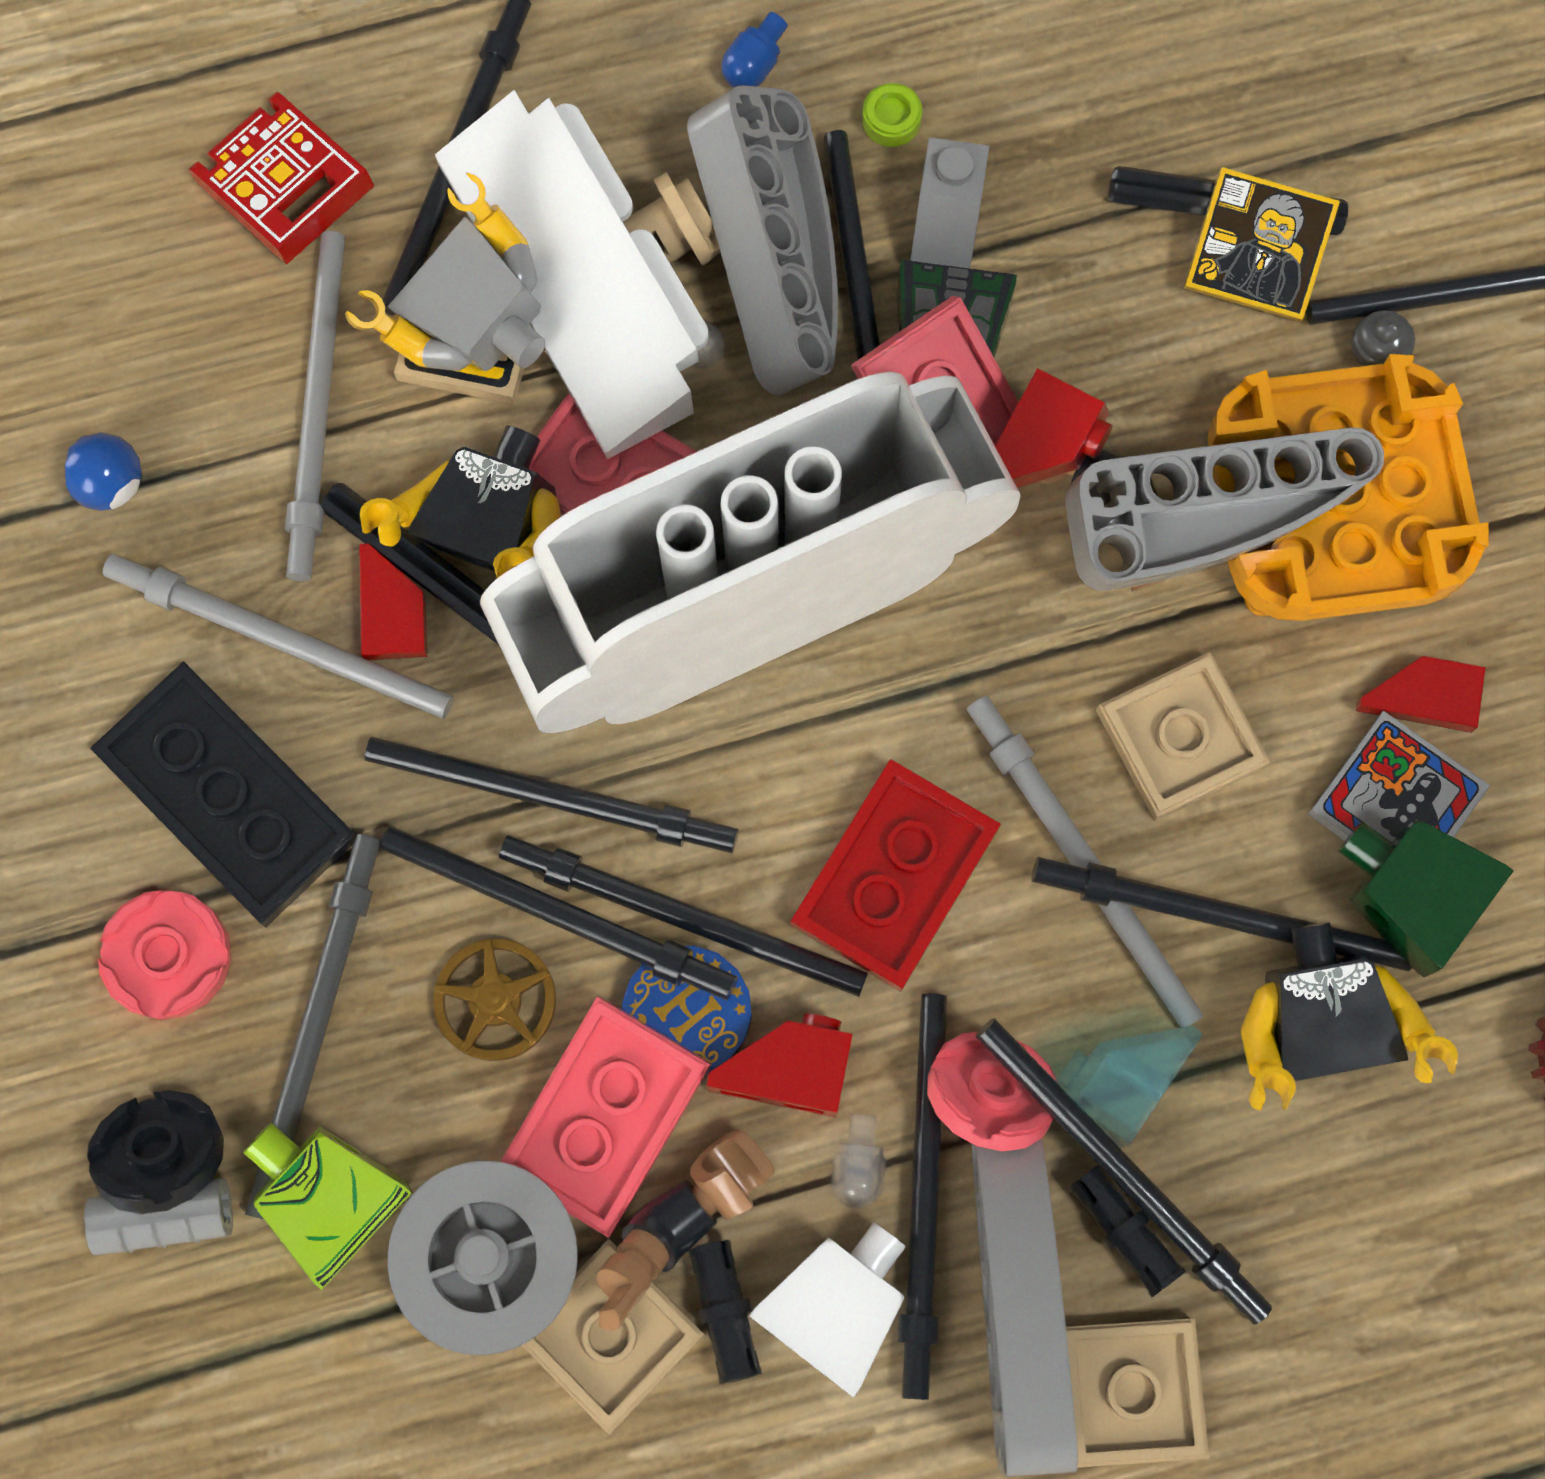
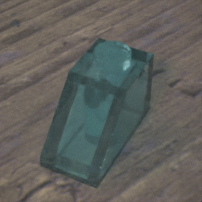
[1056,1026,1204,1148]

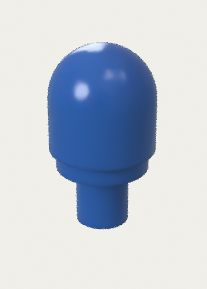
[721,12,788,88]

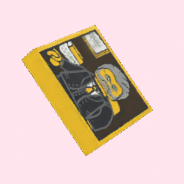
[1183,167,1340,322]

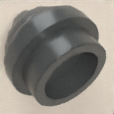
[1351,310,1416,366]

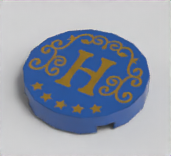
[622,946,752,1075]

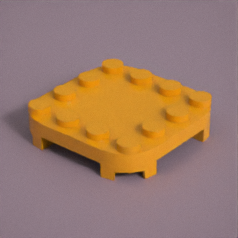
[1208,354,1489,621]

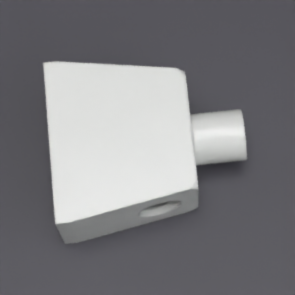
[750,1222,906,1398]

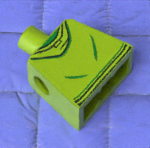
[243,1122,412,1291]

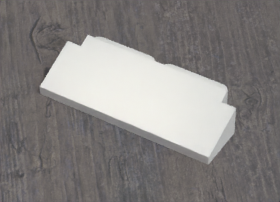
[435,90,709,459]

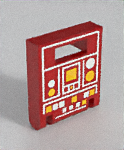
[188,92,374,265]

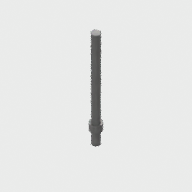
[245,834,381,1219]

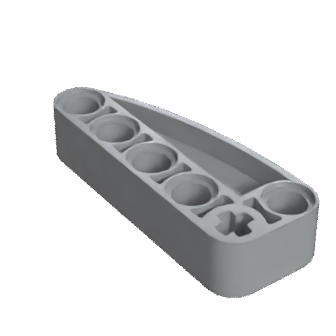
[687,85,838,396]
[1065,428,1384,591]
[972,1139,1078,1477]

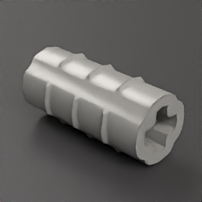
[84,1178,233,1256]

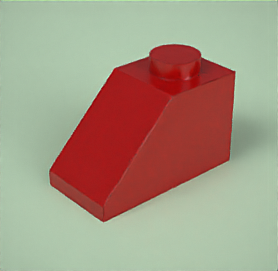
[995,368,1113,488]
[706,1013,853,1118]

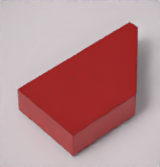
[359,543,428,661]
[1356,656,1486,733]

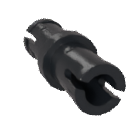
[1069,1164,1186,1298]
[688,1240,763,1385]

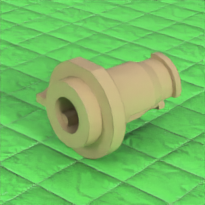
[623,172,720,266]

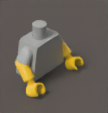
[345,172,545,371]

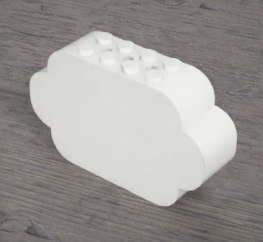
[480,372,1021,733]

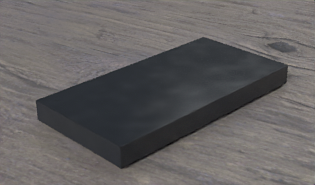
[90,661,356,928]

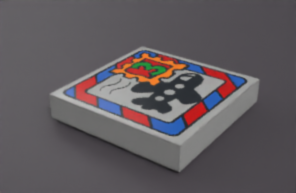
[1307,711,1490,842]

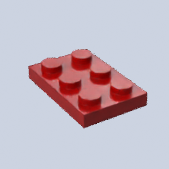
[790,759,1001,992]

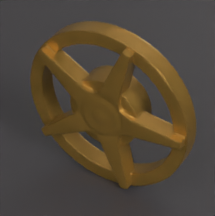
[433,939,556,1061]

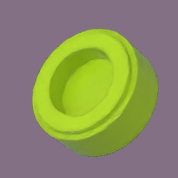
[862,83,922,147]

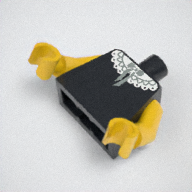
[360,425,561,579]
[1240,922,1458,1111]

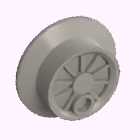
[387,1161,578,1355]

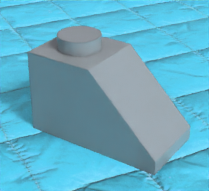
[910,137,990,268]

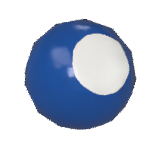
[65,432,143,511]

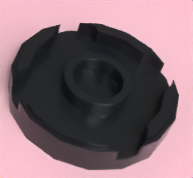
[87,1090,224,1214]

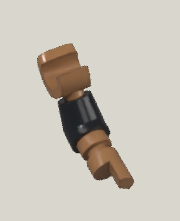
[596,1129,775,1331]

